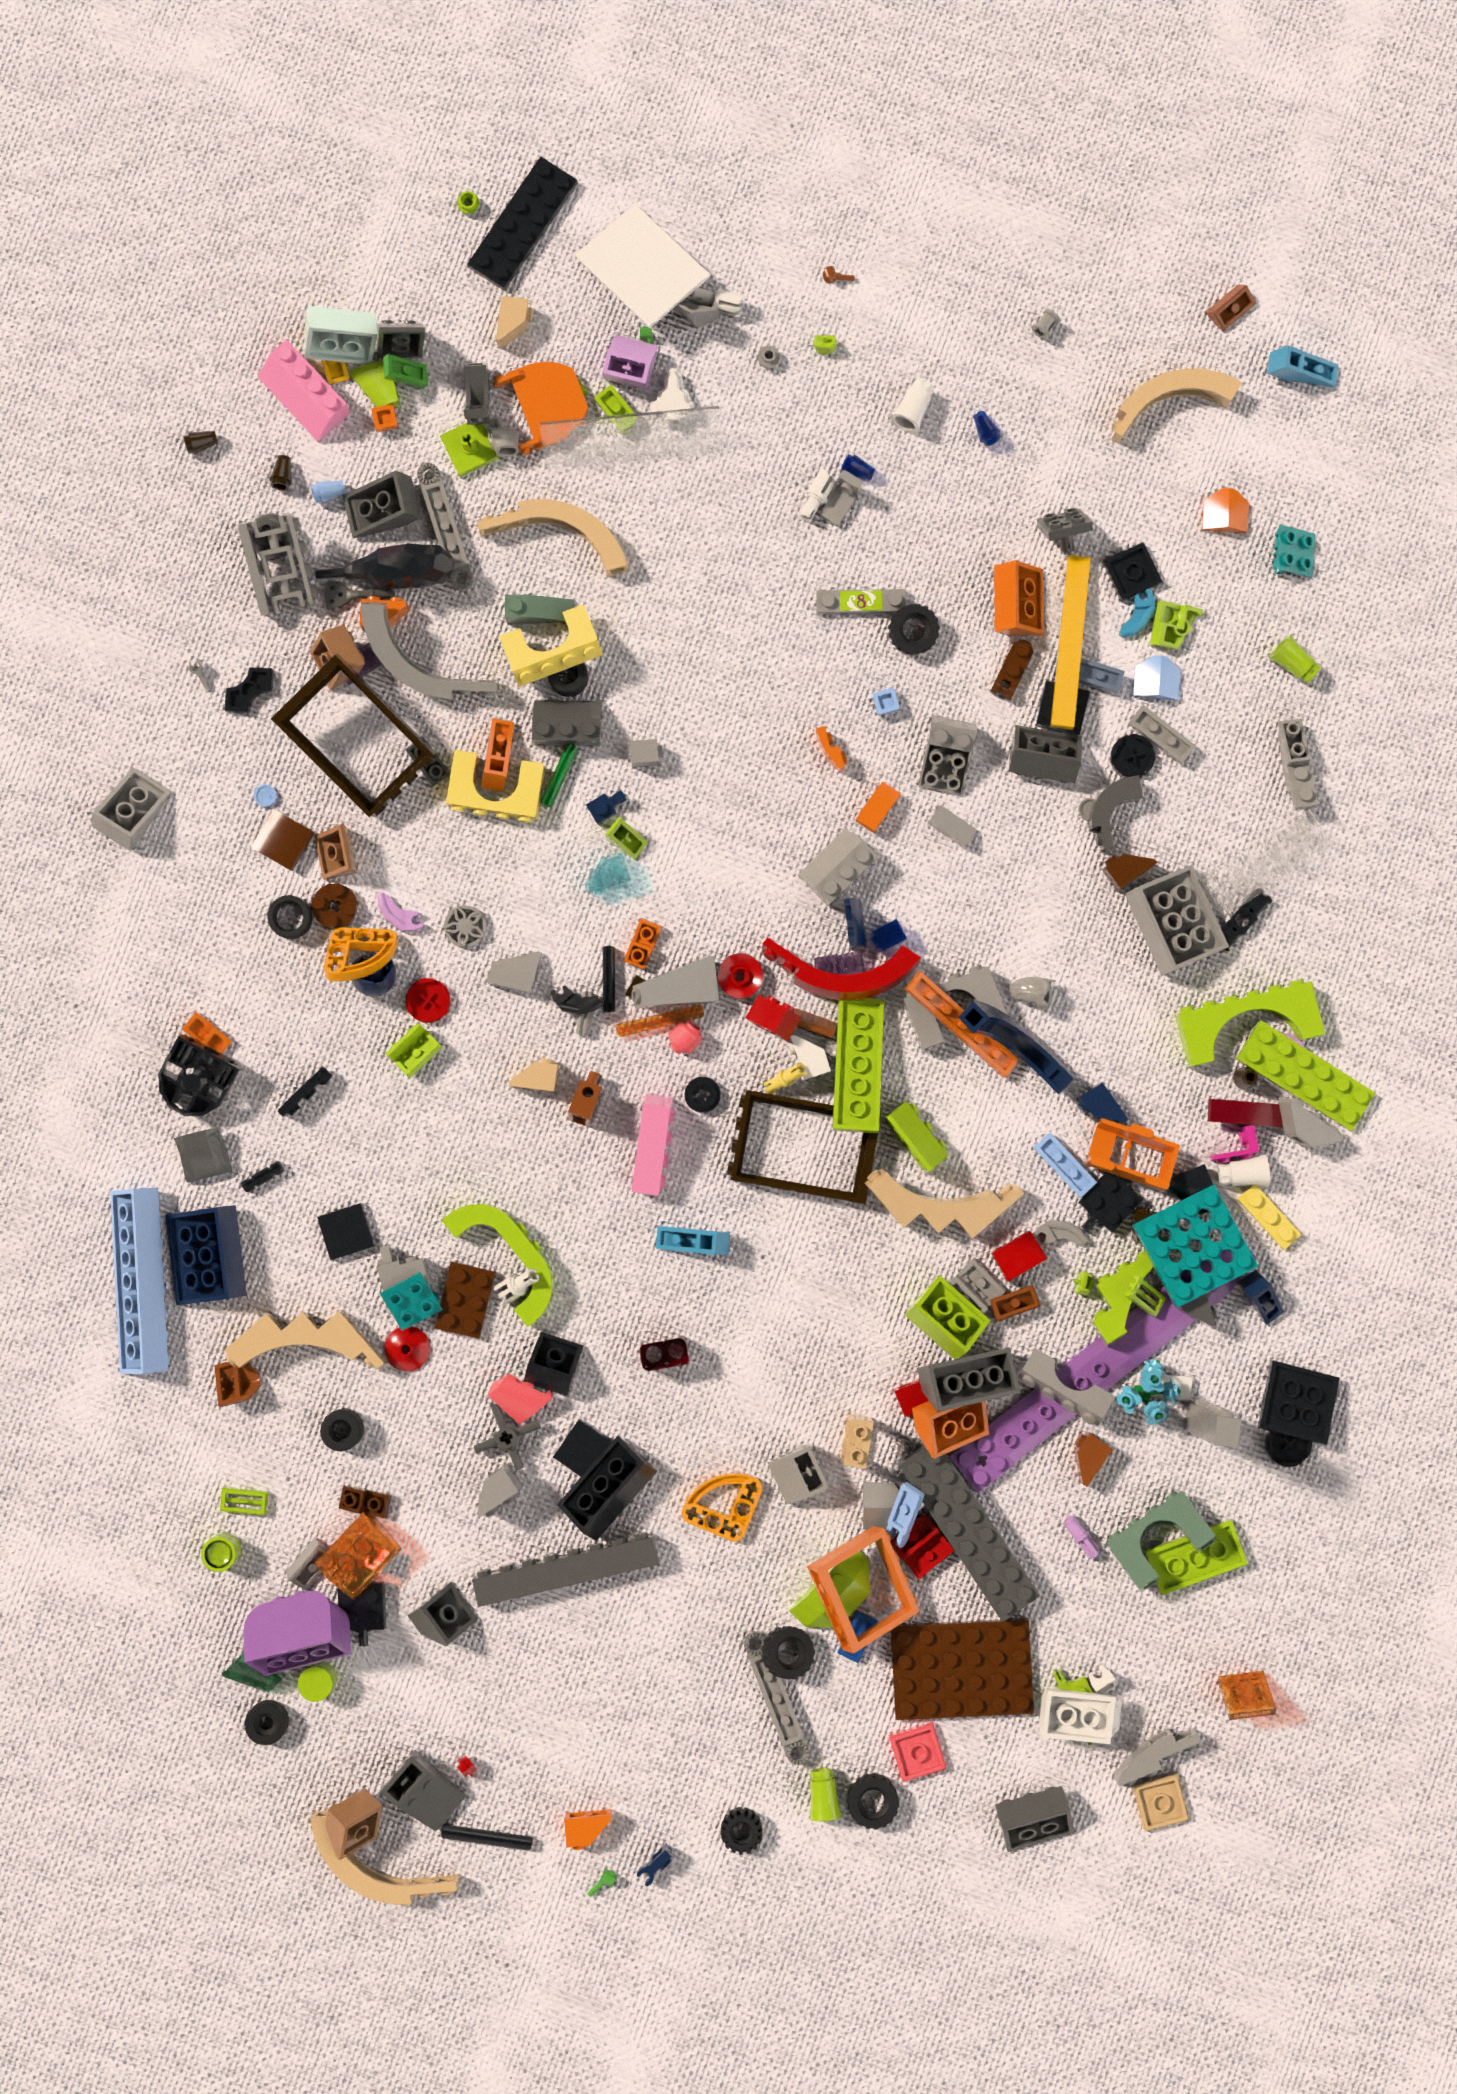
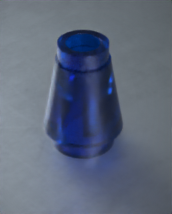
[973,411,1000,446]
[841,454,876,481]

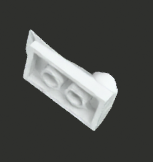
[1039,1687,1122,1744]

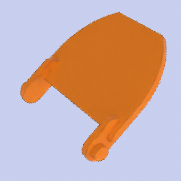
[492,362,588,456]

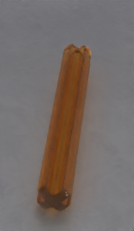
[616,1004,704,1037]

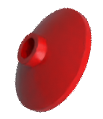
[718,953,763,998]
[384,1326,430,1372]

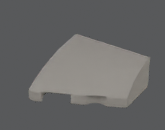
[487,951,542,994]

